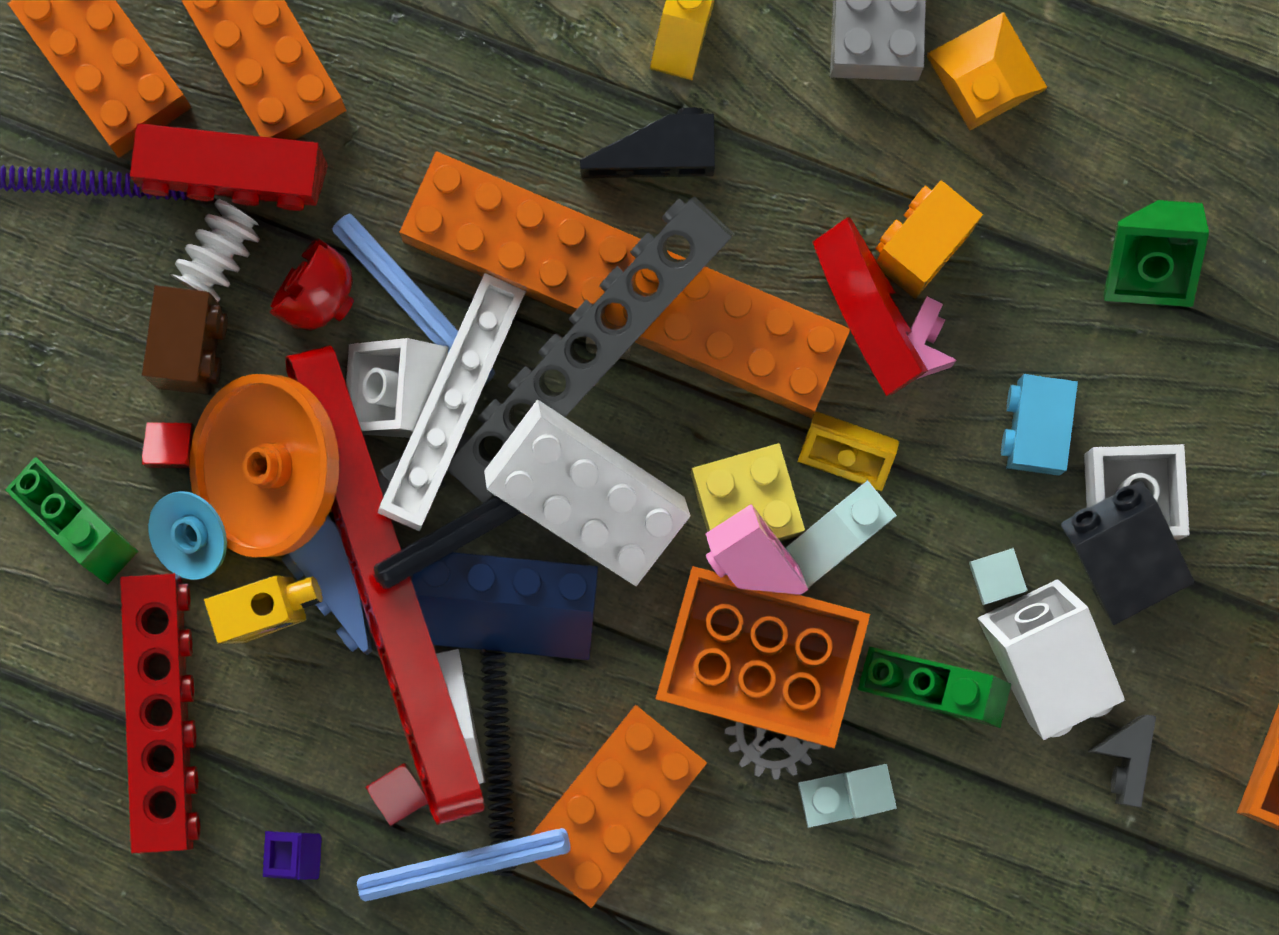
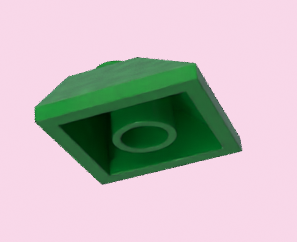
[1103,200,1209,307]

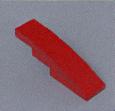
[813,217,928,396]

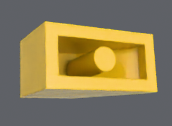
[650,0,715,80]

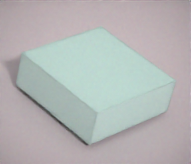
[969,548,1028,605]

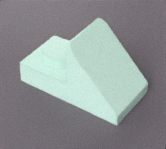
[798,764,897,828]

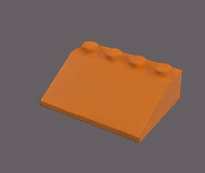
[656,566,870,749]

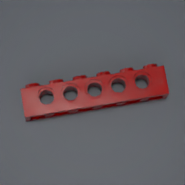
[120,573,201,853]

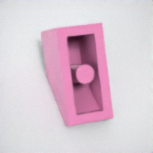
[706,504,808,595]

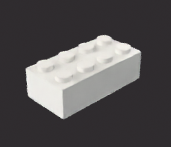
[484,399,691,586]

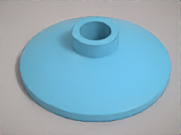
[148,491,227,580]

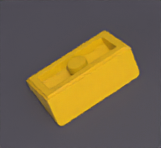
[797,412,899,491]

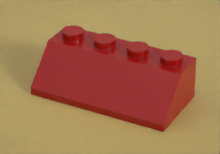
[130,123,328,211]

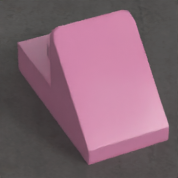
[907,296,956,379]

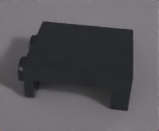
[1061,481,1195,625]

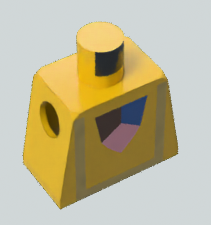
[204,576,323,644]

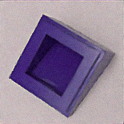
[262,831,322,880]

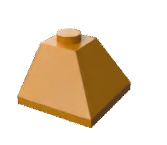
[926,12,1047,131]

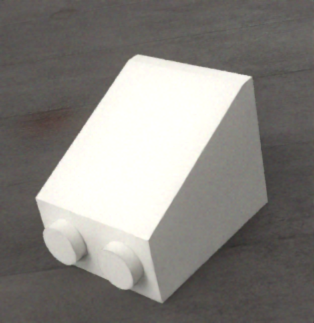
[977,579,1125,740]

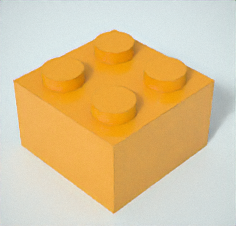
[875,180,983,299]

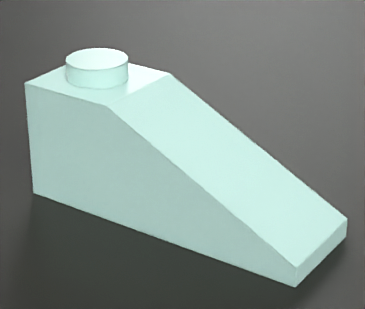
[786,480,897,588]

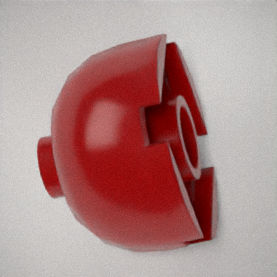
[269,238,354,331]

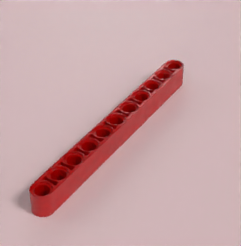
[285,345,484,825]

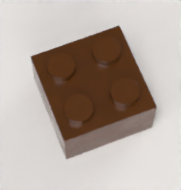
[142,285,228,395]

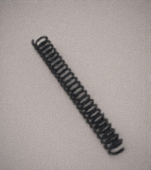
[479,649,517,876]

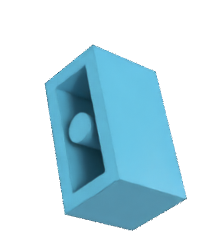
[1001,374,1078,476]

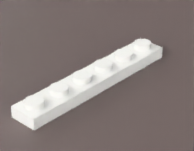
[377,273,526,531]

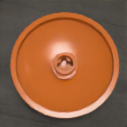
[190,374,339,557]

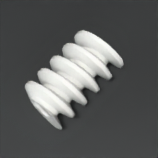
[170,199,260,302]

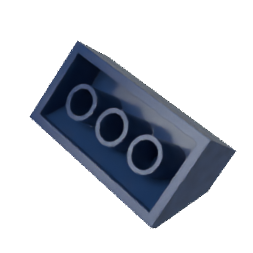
[412,552,598,660]

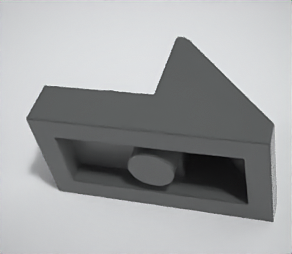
[1088,715,1156,807]

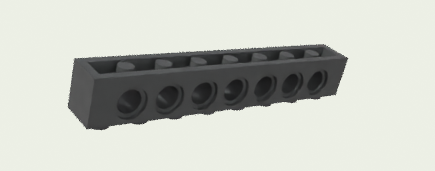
[447,196,734,503]

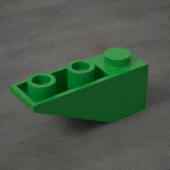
[5,457,139,585]
[858,646,1012,728]

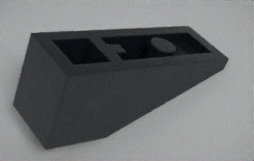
[580,107,715,178]

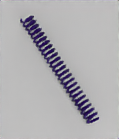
[0,164,188,201]

